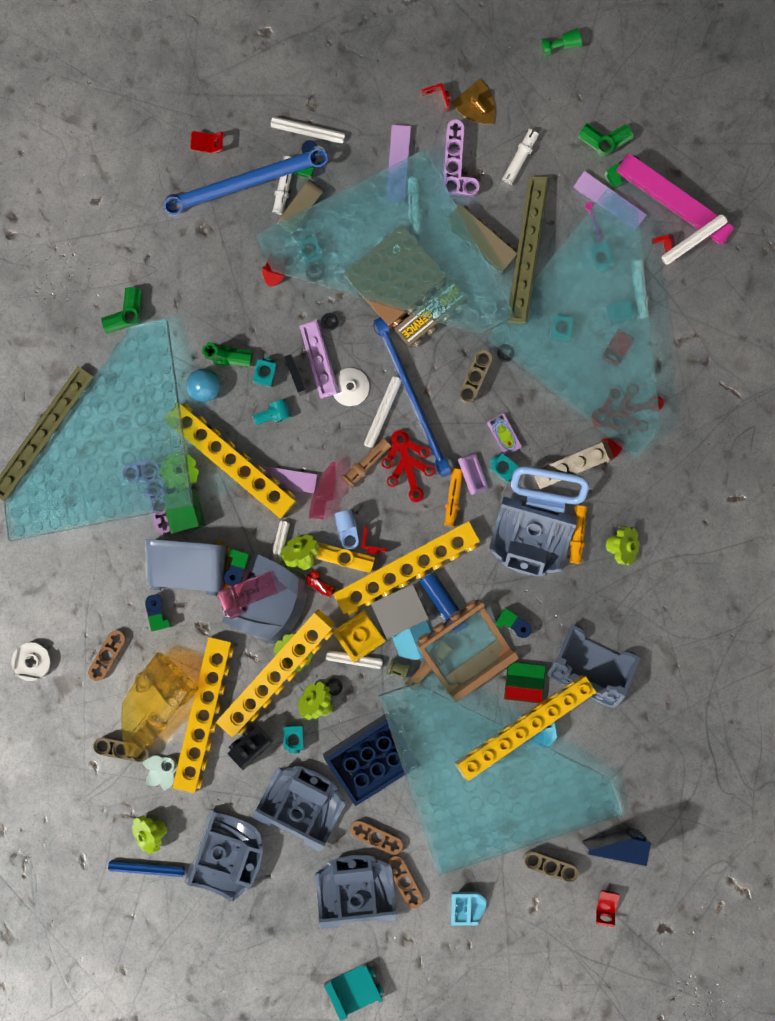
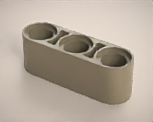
[277,179,325,235]
[459,350,492,404]
[93,737,150,762]
[523,850,578,882]

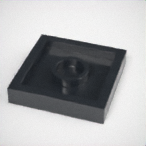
[284,354,307,396]

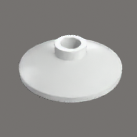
[333,368,369,406]

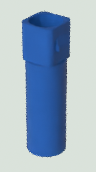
[419,571,468,633]

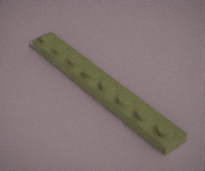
[507,176,549,324]
[0,366,94,502]

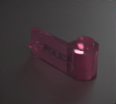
[217,572,278,619]

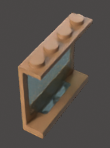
[415,599,519,703]

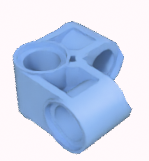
[335,510,359,550]

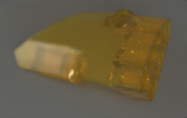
[121,652,198,757]

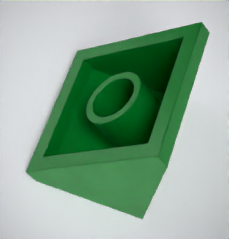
[162,489,206,534]

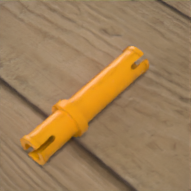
[444,468,463,527]
[569,505,588,564]

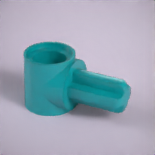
[253,399,292,425]

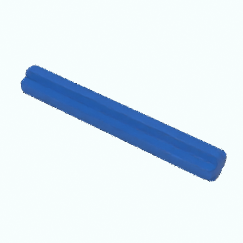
[108,860,185,877]

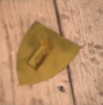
[451,79,496,124]

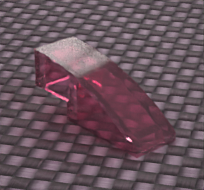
[309,462,336,520]

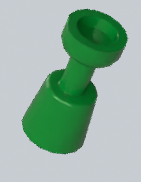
[541,28,582,56]

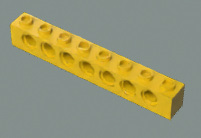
[163,402,296,520]
[333,521,480,616]
[216,609,336,738]
[172,637,235,793]
[454,675,597,781]

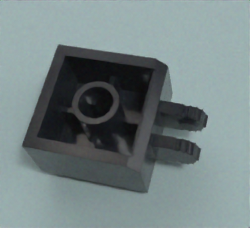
[227,725,273,770]

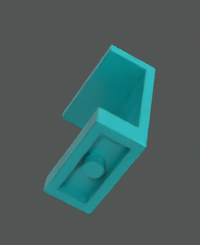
[324,963,384,1021]

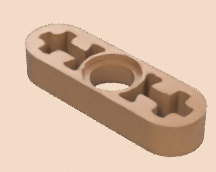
[88,630,126,681]
[350,820,403,855]
[387,855,423,908]

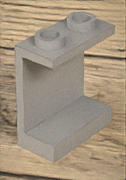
[371,584,431,640]

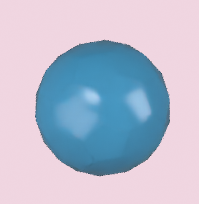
[186,368,220,402]

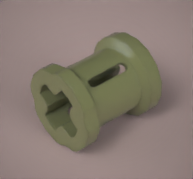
[386,658,410,680]

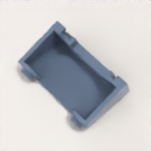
[145,539,228,596]
[547,624,641,708]

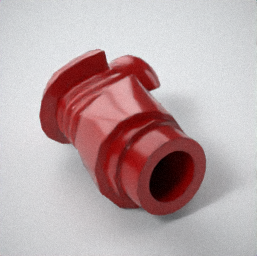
[306,570,335,598]

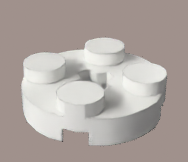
[11,642,51,681]

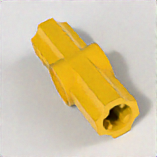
[315,542,375,574]

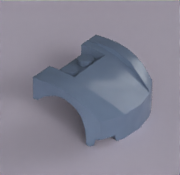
[489,497,577,576]
[222,552,307,644]
[252,766,345,853]
[184,809,263,902]
[314,855,397,929]

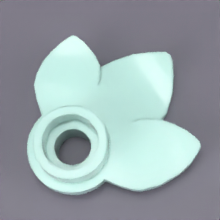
[143,755,178,791]

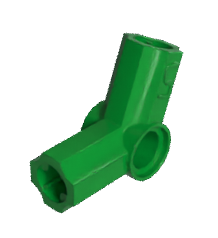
[577,123,634,157]
[101,287,142,334]
[202,342,252,367]

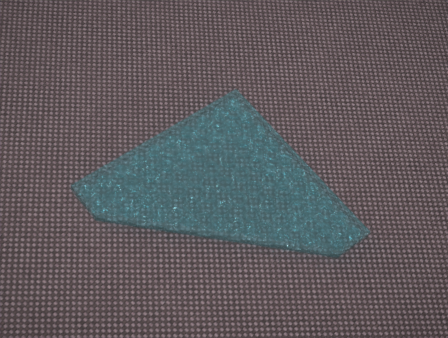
[255,149,515,335]
[487,188,661,459]
[4,319,193,542]
[379,683,622,876]

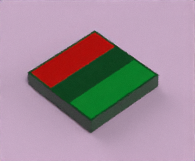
[504,662,546,703]

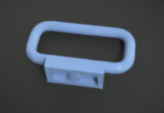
[511,466,589,513]

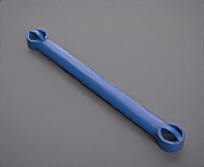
[164,146,328,215]
[373,317,452,477]

